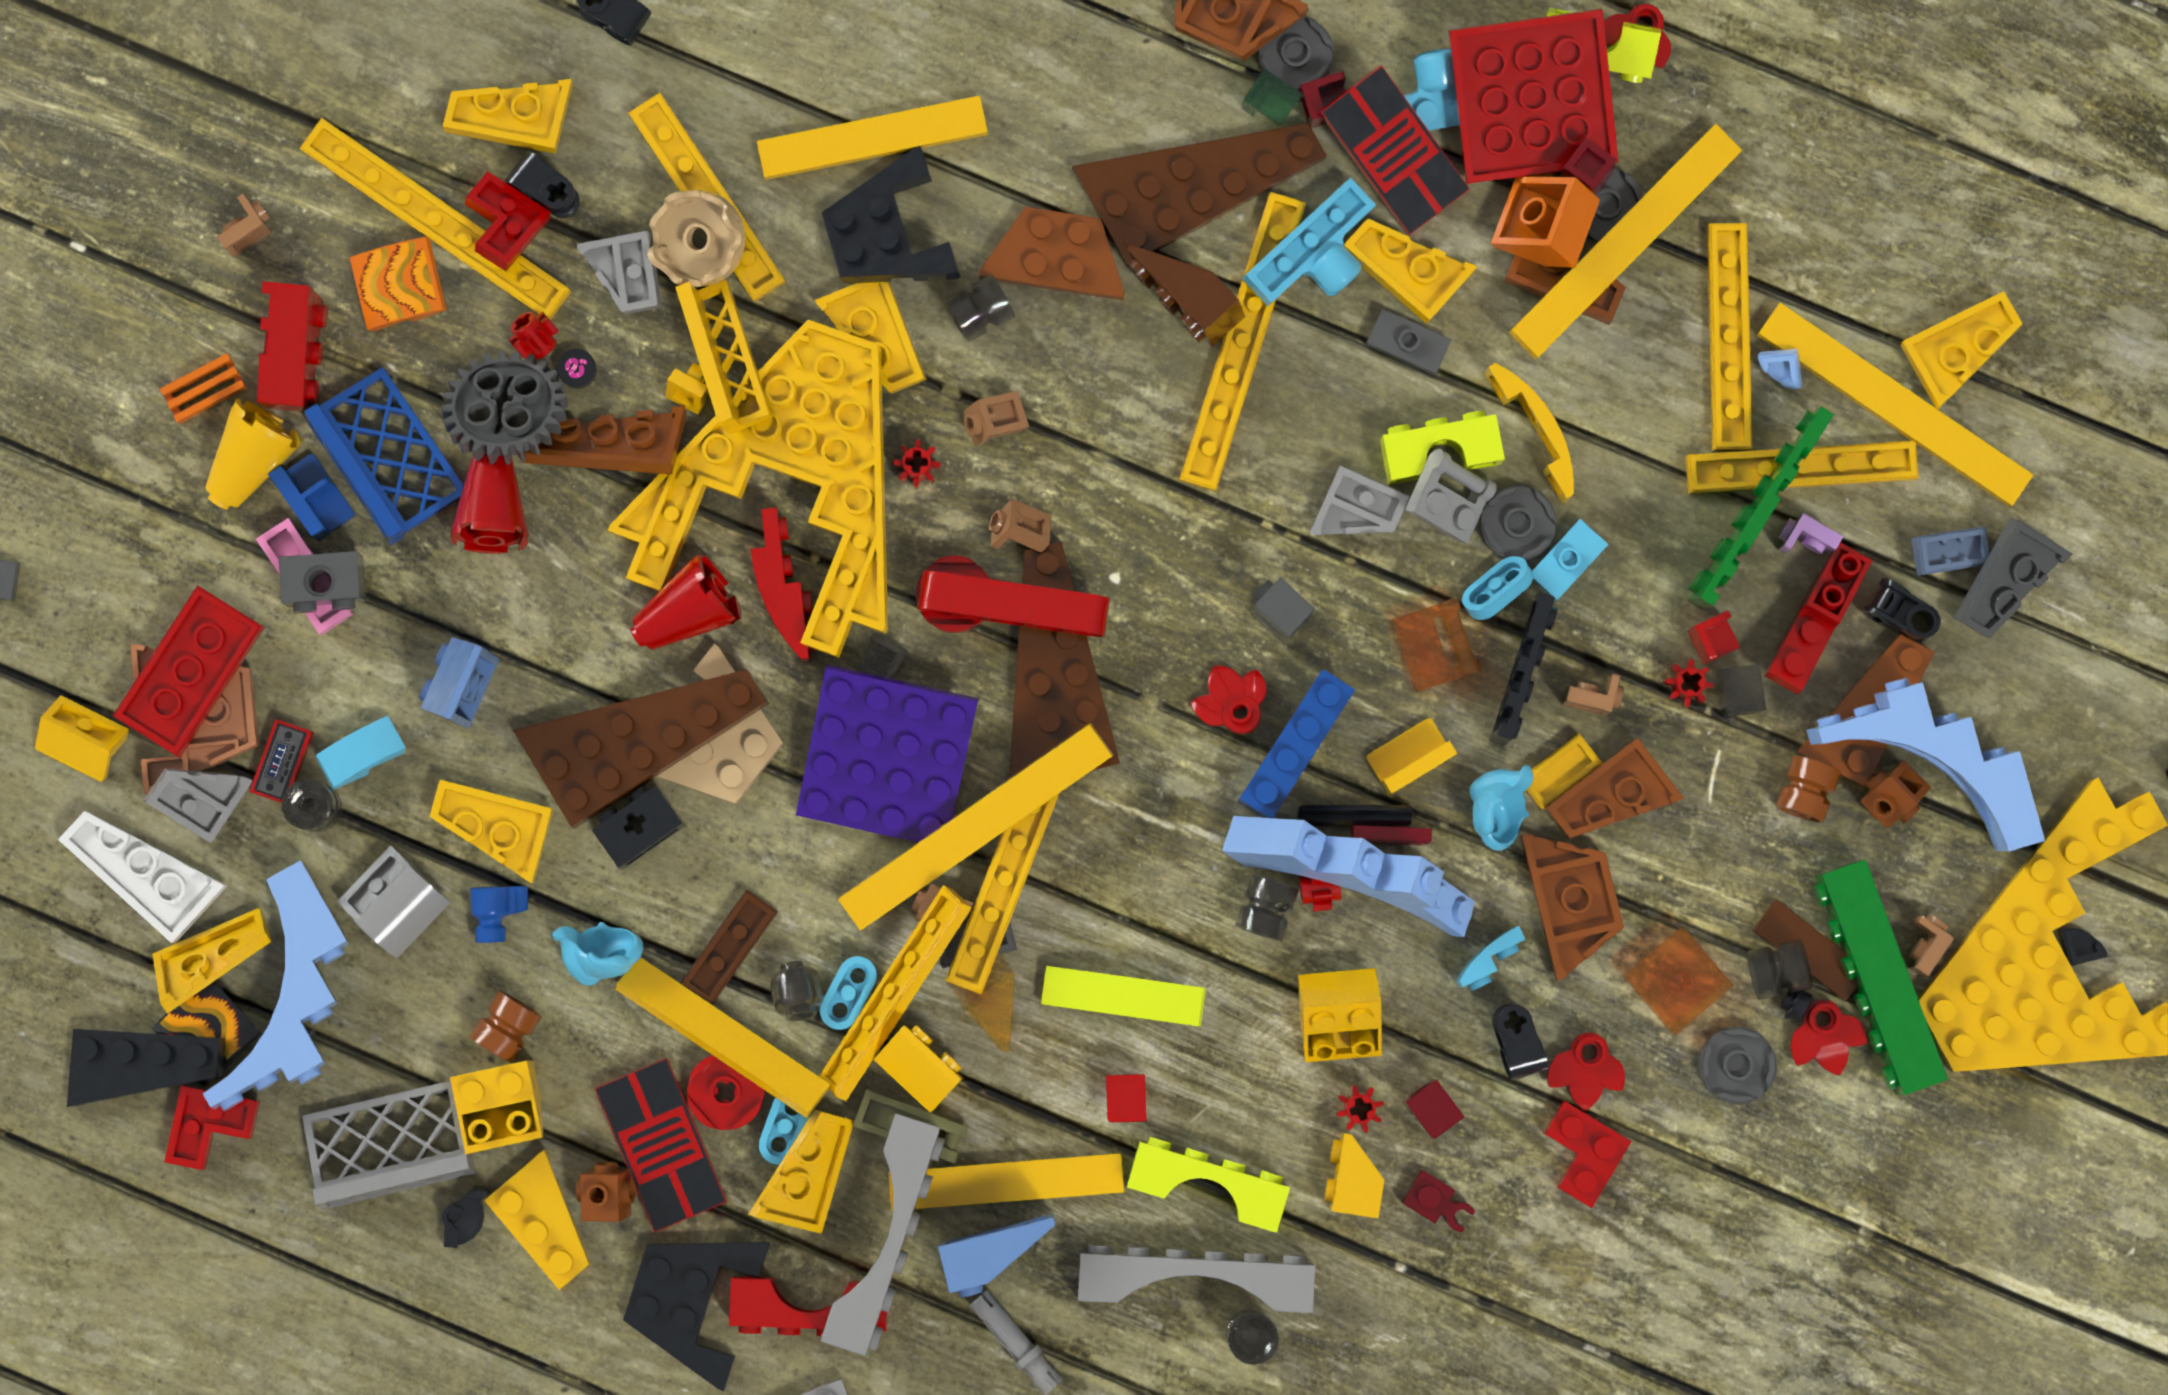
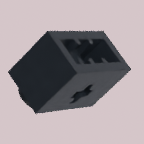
[592,785,686,870]

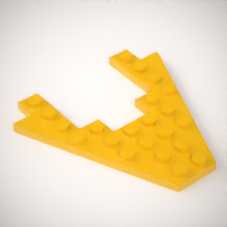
[607,320,888,658]
[1918,777,2168,1072]

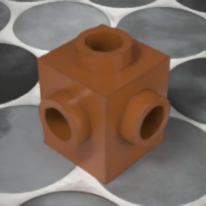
[1860,759,1931,829]
[576,1162,636,1222]

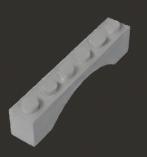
[820,1113,945,1356]
[1078,1245,1315,1313]

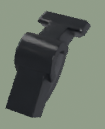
[442,1186,490,1248]

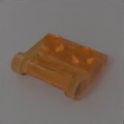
[1391,598,1482,693]

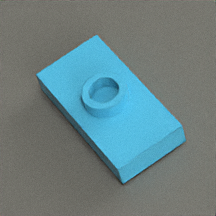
[1532,519,1609,602]

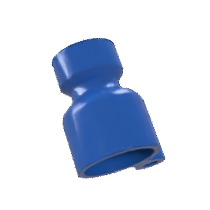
[470,886,528,943]

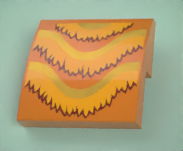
[349,237,447,331]

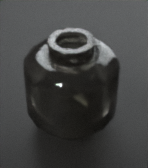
[770,961,824,1022]

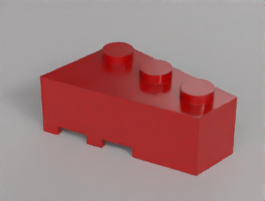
[257,281,328,412]

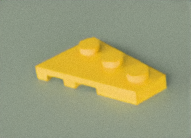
[430,780,554,884]
[748,1109,854,1234]

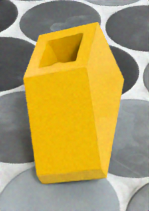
[1324,1132,1384,1219]

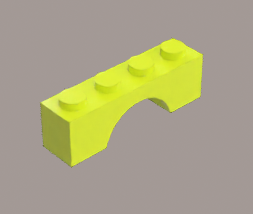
[1126,1136,1290,1233]

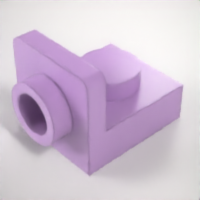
[1778,513,1843,554]

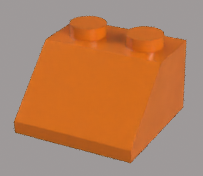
[1491,176,1600,268]

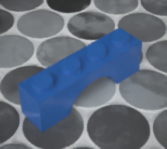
[1237,669,1355,818]

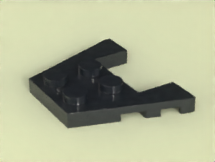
[822,146,961,284]
[623,1241,771,1391]

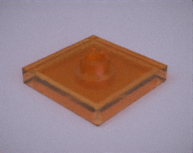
[1622,926,1733,1035]

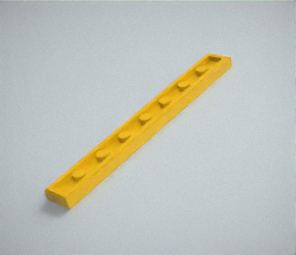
[300,118,571,320]
[1508,124,1742,359]
[1179,192,1306,492]
[1756,303,2033,508]
[838,723,1113,931]

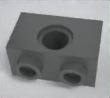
[279,551,366,613]
[1251,577,1315,645]

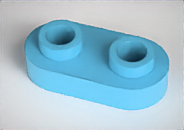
[1462,556,1533,620]
[820,956,878,1030]
[759,1097,812,1165]

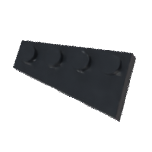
[1489,592,1558,746]

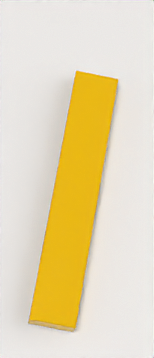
[628,92,785,302]
[757,96,988,180]
[1707,223,1752,451]
[1685,441,1919,494]
[945,764,1060,995]
[819,885,972,1101]
[615,958,830,1118]
[888,1153,1124,1211]

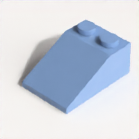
[419,637,500,729]
[938,1214,1055,1298]

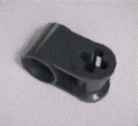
[577,0,652,46]
[505,150,580,218]
[1862,578,1941,643]
[1492,1004,1549,1081]

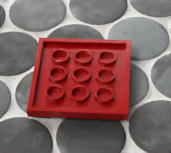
[1448,9,1619,184]

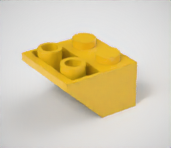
[1298,968,1382,1062]
[874,1025,963,1113]
[450,1060,543,1154]

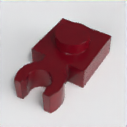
[1401,1170,1475,1232]

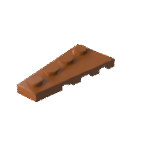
[522,406,687,475]
[1795,634,1935,788]

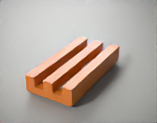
[159,353,248,424]

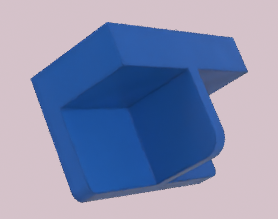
[268,454,355,541]

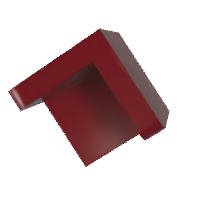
[1298,71,1346,129]
[1561,138,1617,195]
[1402,1079,1464,1139]

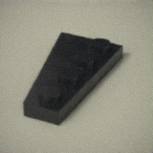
[67,1029,225,1107]

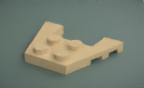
[656,644,784,804]

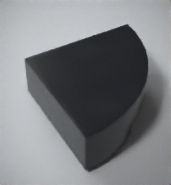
[2057,928,2108,966]

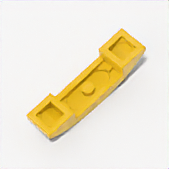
[1484,363,1574,504]

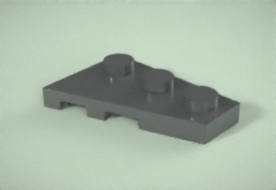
[1953,517,2073,638]

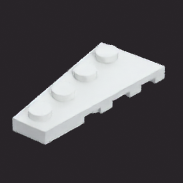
[58,811,227,944]

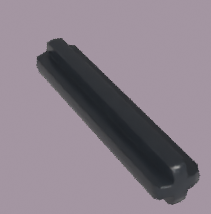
[1298,805,1412,826]

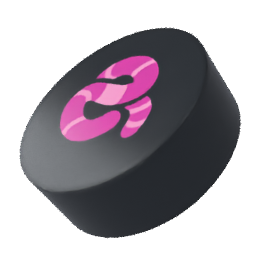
[557,349,597,389]

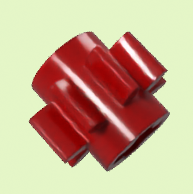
[509,312,558,359]
[893,439,941,489]
[1663,659,1714,708]
[1299,876,1341,912]
[1335,1085,1384,1133]

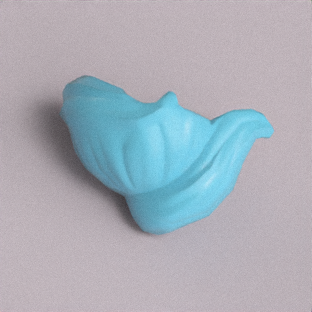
[1469,765,1534,851]
[552,922,643,986]

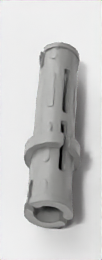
[969,1290,1063,1395]

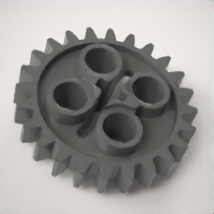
[441,350,568,465]

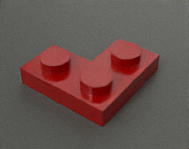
[465,171,551,272]
[164,1085,260,1170]
[1543,1101,1632,1208]

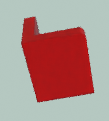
[1687,610,1740,665]
[1106,1074,1147,1123]

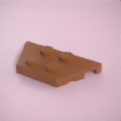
[1175,0,1309,62]
[979,207,1125,301]
[1520,834,1624,981]

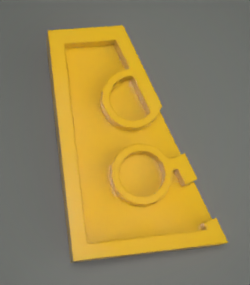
[443,79,573,154]
[1344,219,1478,324]
[814,282,927,394]
[1900,291,2023,411]
[152,907,271,1014]
[484,1149,591,1290]

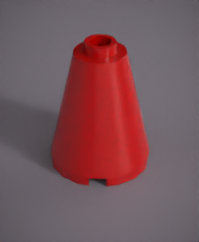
[451,454,529,554]
[630,554,741,650]

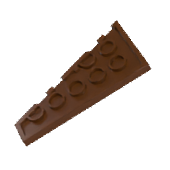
[1072,123,1327,267]
[1009,541,1120,779]
[513,669,770,829]

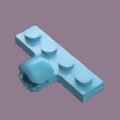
[1403,49,1459,131]
[1242,177,1376,306]

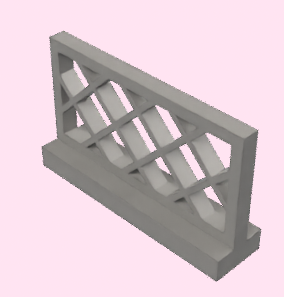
[302,1081,476,1210]

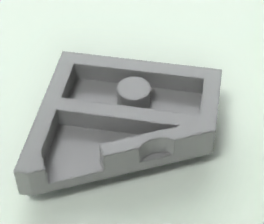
[577,231,662,314]
[1310,466,1410,535]
[143,768,253,843]

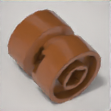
[1775,755,1841,823]
[470,990,542,1063]

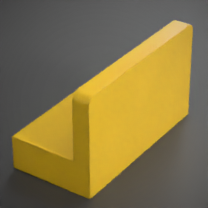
[35,695,129,782]
[1366,718,1458,796]

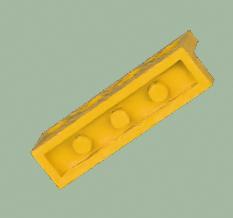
[675,279,773,435]

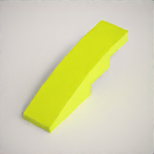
[1041,966,1206,1027]

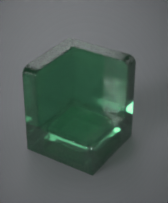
[1241,69,1302,125]

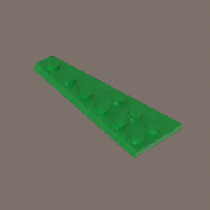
[1688,406,1834,609]

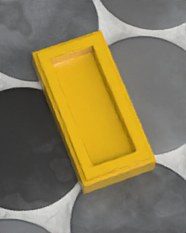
[1525,733,1603,811]

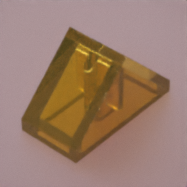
[966,973,1015,1051]

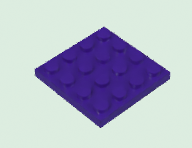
[796,665,979,842]

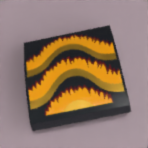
[152,981,262,1087]

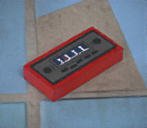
[249,719,314,805]

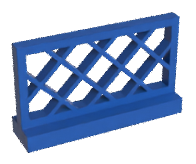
[304,367,464,546]

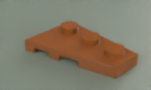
[1504,254,1626,325]
[1544,738,1685,839]

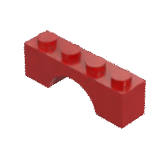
[729,1276,888,1336]

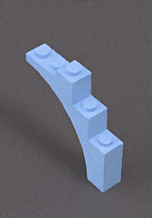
[1806,678,2045,851]
[1222,816,1475,937]
[203,860,349,1111]

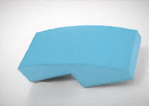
[316,716,406,790]
[1456,926,1526,991]

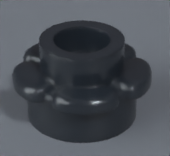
[1780,985,1813,1022]

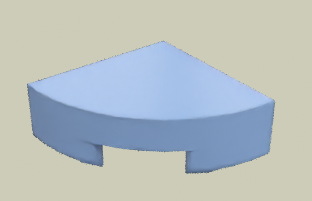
[1758,348,1802,389]

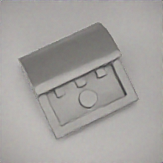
[337,845,451,958]

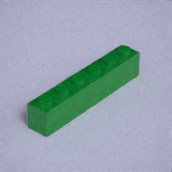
[1813,859,1948,1095]

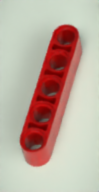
[917,571,1110,637]

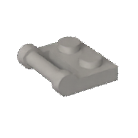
[1405,449,1497,544]

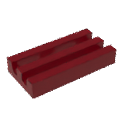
[1351,825,1432,846]

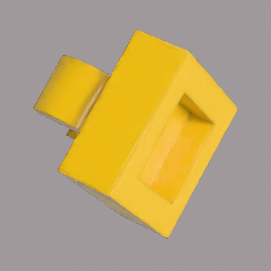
[665,362,708,415]

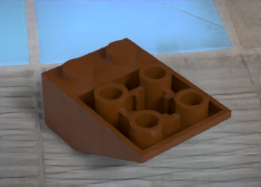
[1126,245,1246,347]

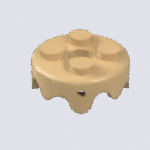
[647,190,745,287]

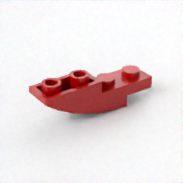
[750,507,817,663]
[1764,542,1873,695]

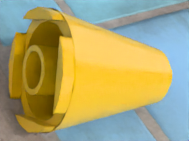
[205,399,303,510]

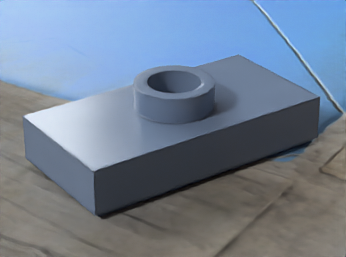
[1911,526,1990,576]

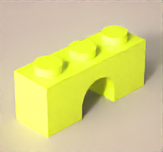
[1547,7,1661,83]
[1380,410,1505,485]

